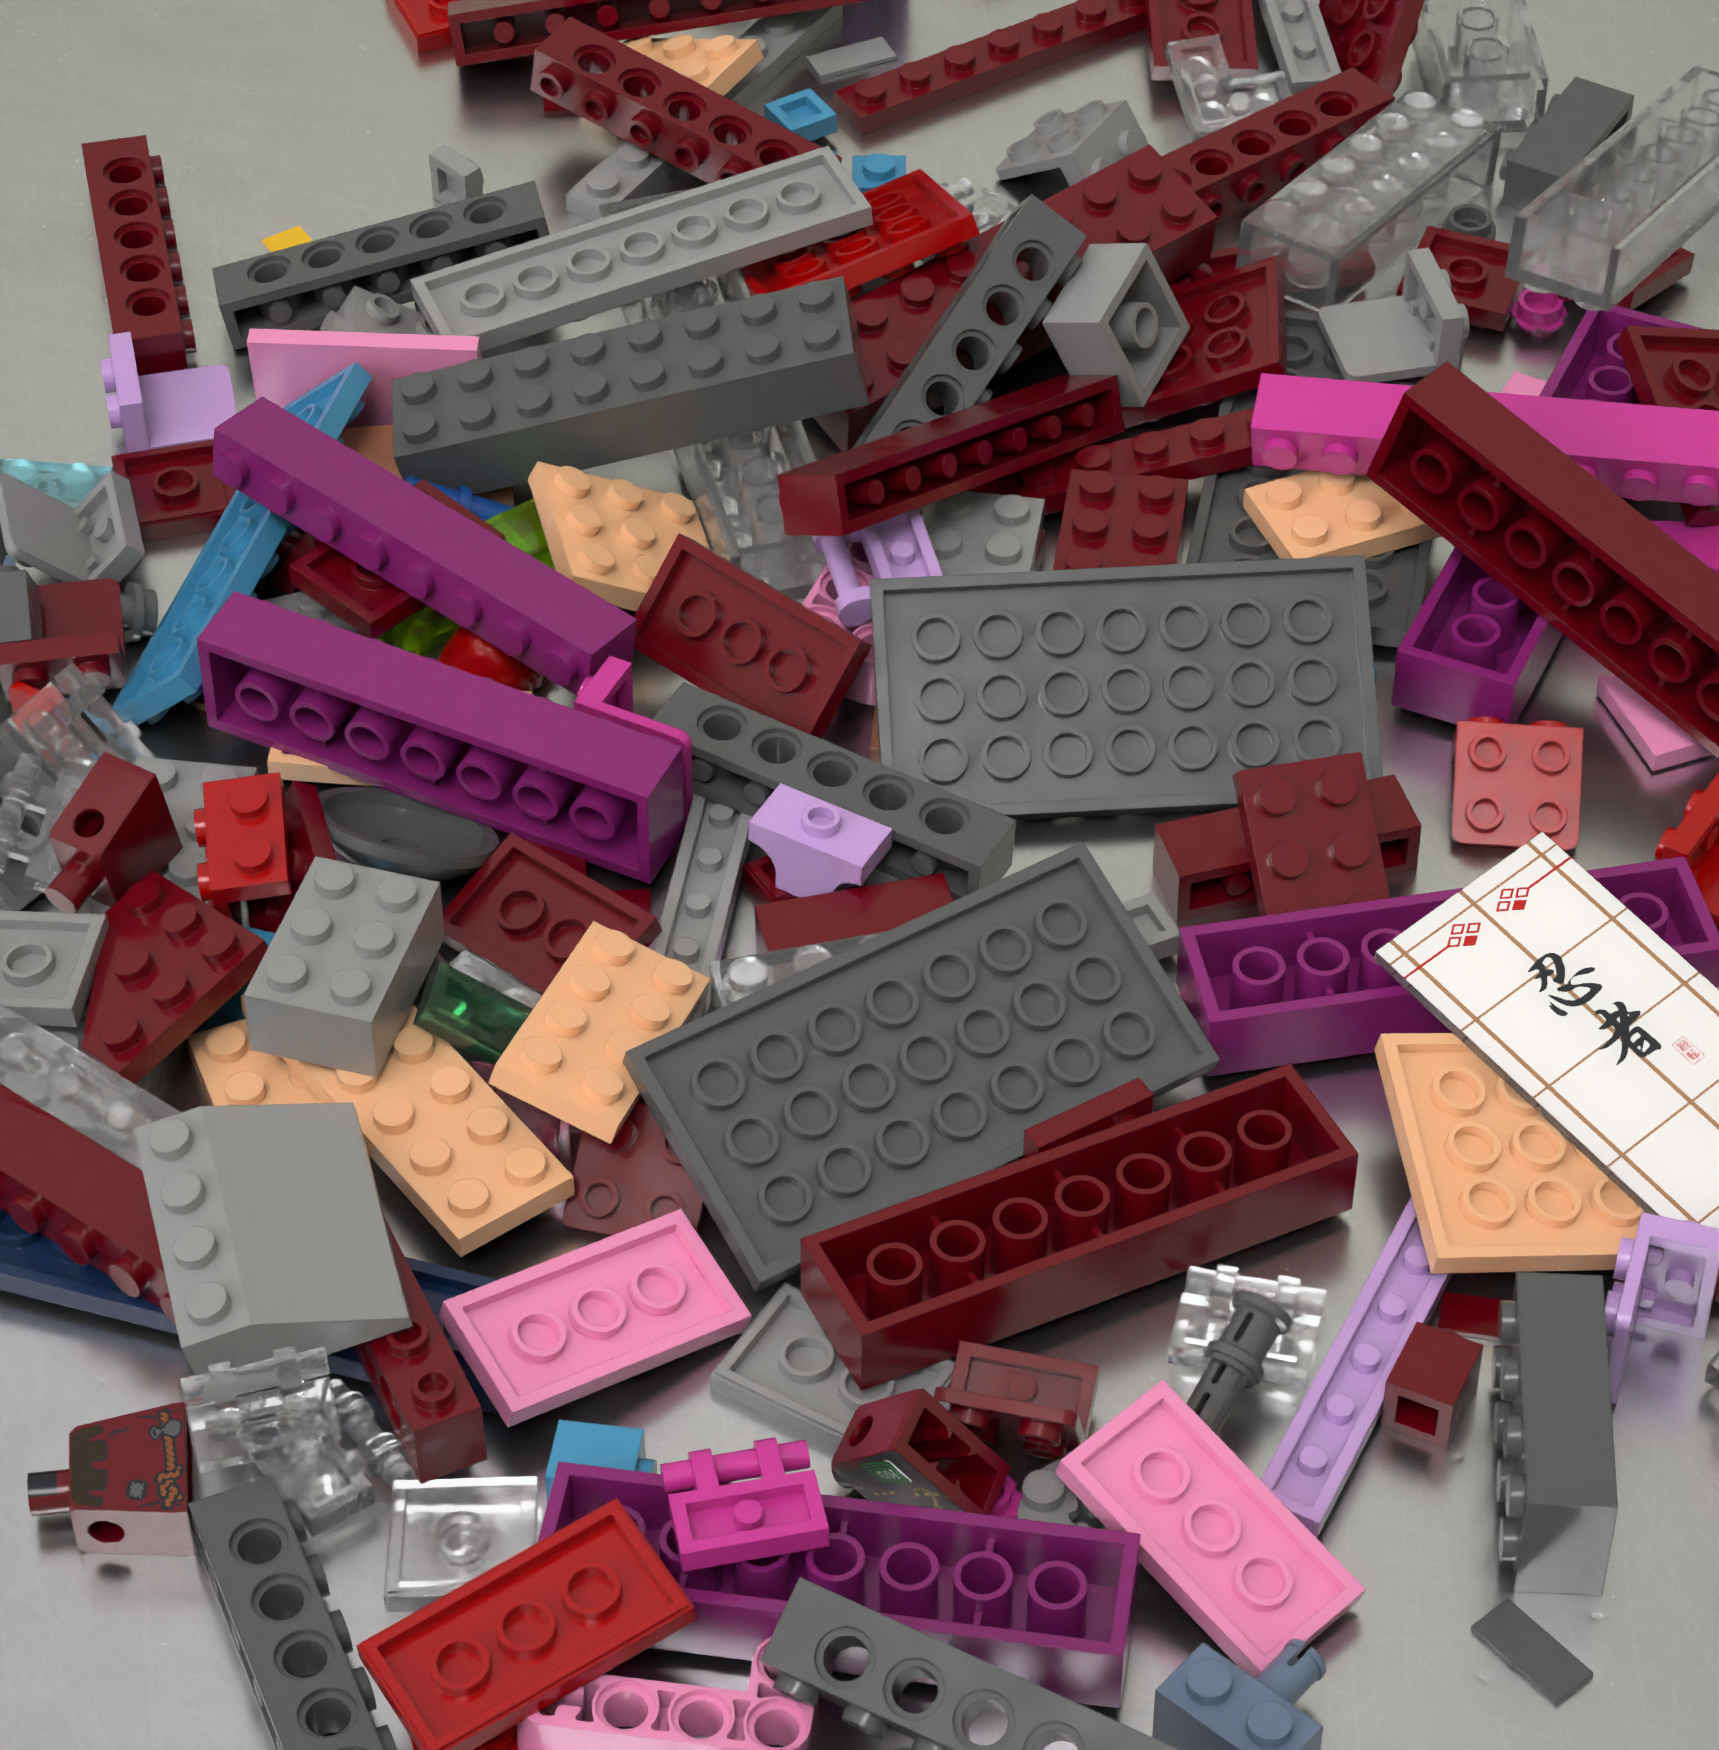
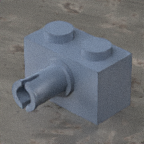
[1152,1639,1326,1750]

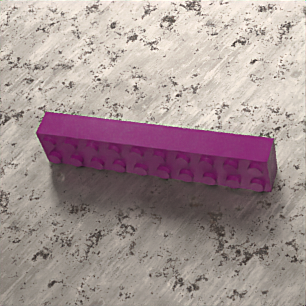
[1391,299,1703,724]

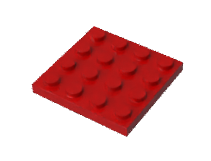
[727,169,980,297]

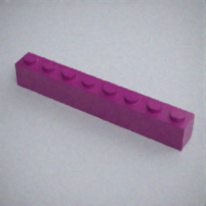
[212,396,638,696]

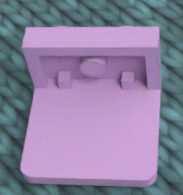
[100,332,237,453]
[1605,1212,1719,1404]

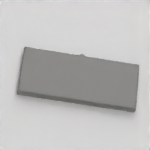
[806,36,897,80]

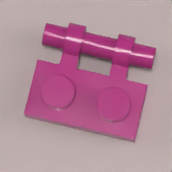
[660,1437,830,1572]

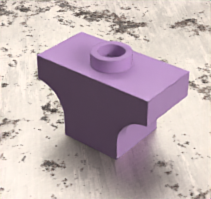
[748,783,893,898]

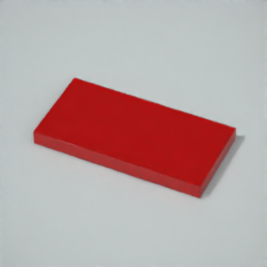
[356,1498,696,1750]

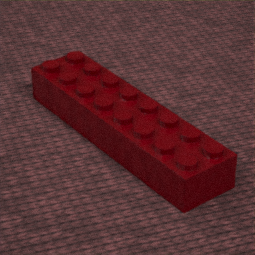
[813,144,1217,452]
[1366,361,1719,758]
[800,1063,1359,1391]

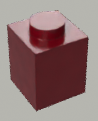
[1381,1321,1484,1450]

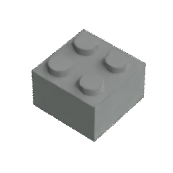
[1042,243,1191,407]

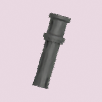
[1186,1290,1292,1436]

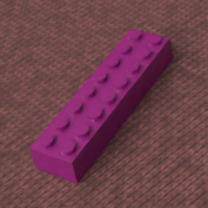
[196,591,684,884]
[1176,857,1719,1077]
[537,1461,1141,1708]

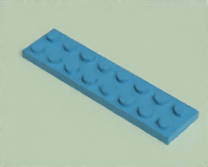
[106,362,372,734]

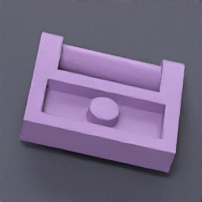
[811,508,943,627]

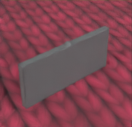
[1471,1598,1594,1705]

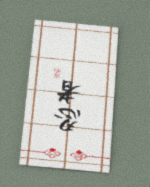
[1374,832,1719,1229]

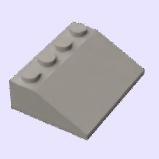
[134,1102,413,1396]

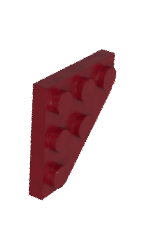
[1318,0,1425,95]
[81,870,268,1090]

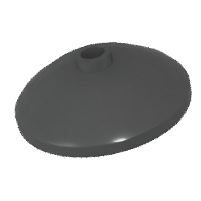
[318,787,499,882]

